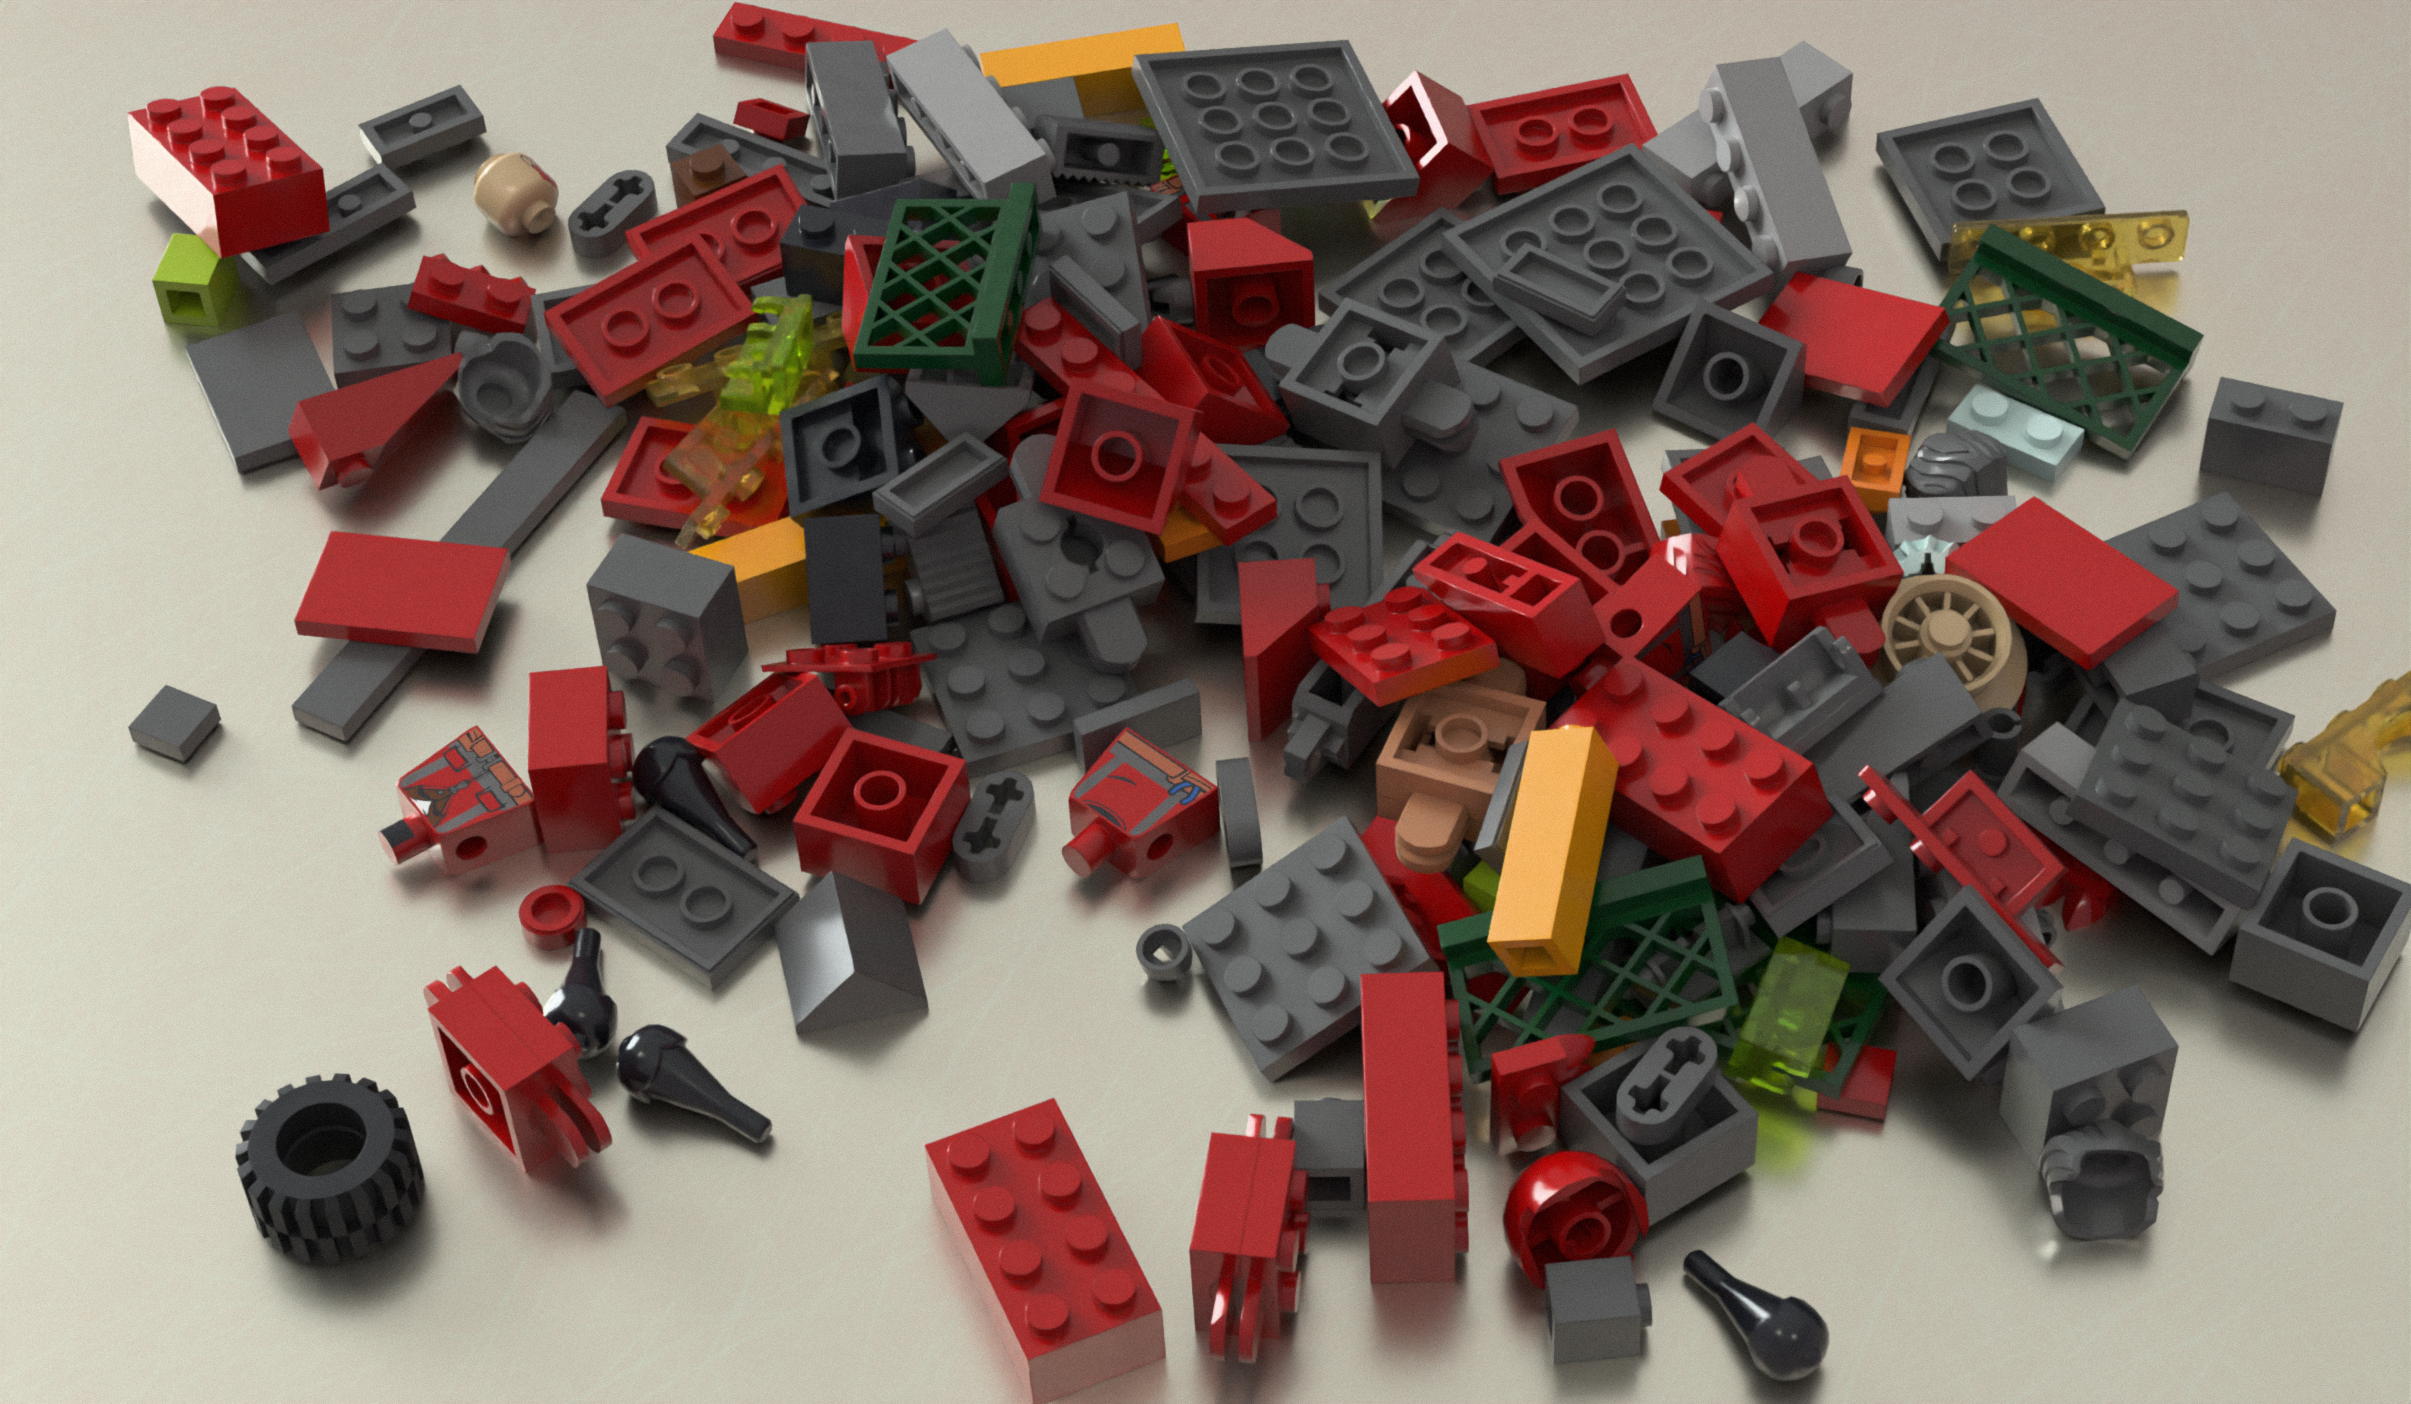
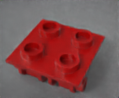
[761,642,937,716]

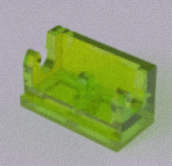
[720,294,815,415]
[1723,936,1851,1094]

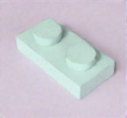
[1946,384,2085,483]

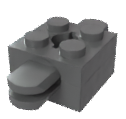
[1265,297,1479,471]
[992,434,1165,675]

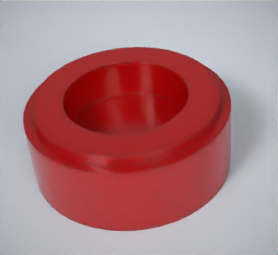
[519,885,588,950]

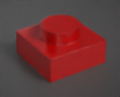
[733,98,810,144]

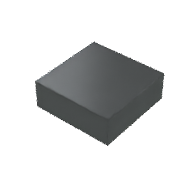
[128,685,221,762]

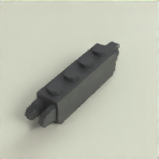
[1283,526,1496,785]

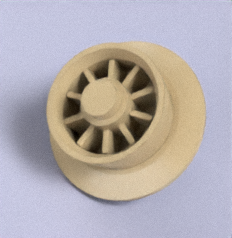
[1870,574,2028,714]

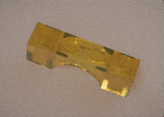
[2277,670,2411,848]

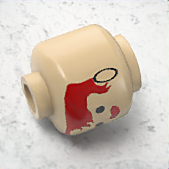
[473,152,559,237]

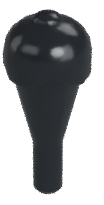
[632,736,758,862]
[543,928,618,1061]
[616,1024,772,1143]
[1683,1250,1830,1382]

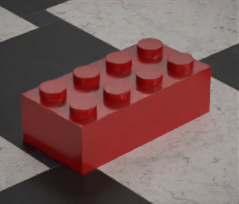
[128,86,330,259]
[1547,654,1833,905]
[1360,972,1469,1284]
[924,1098,1166,1404]

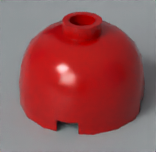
[1502,1151,1649,1290]

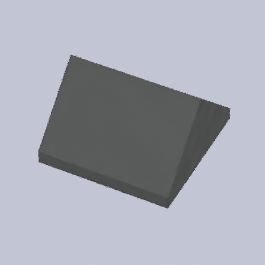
[1651,297,1807,440]
[905,361,1037,442]
[774,870,928,1035]
[1878,884,2064,1082]

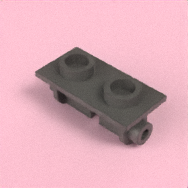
[1627,902,1772,1010]

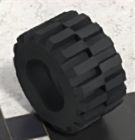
[235,1073,424,1263]

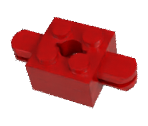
[1715,455,1904,671]
[423,965,612,1174]
[1189,1113,1311,1364]

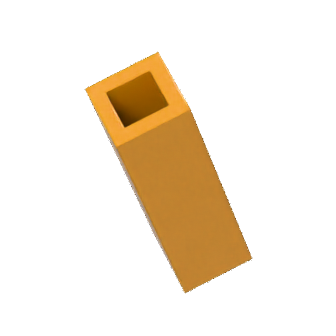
[979,23,1186,118]
[688,509,908,625]
[1487,725,1619,977]

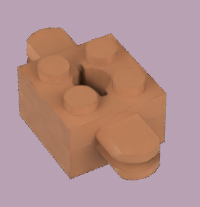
[1376,657,1546,874]

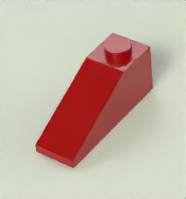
[288,352,463,491]
[1412,531,1606,679]

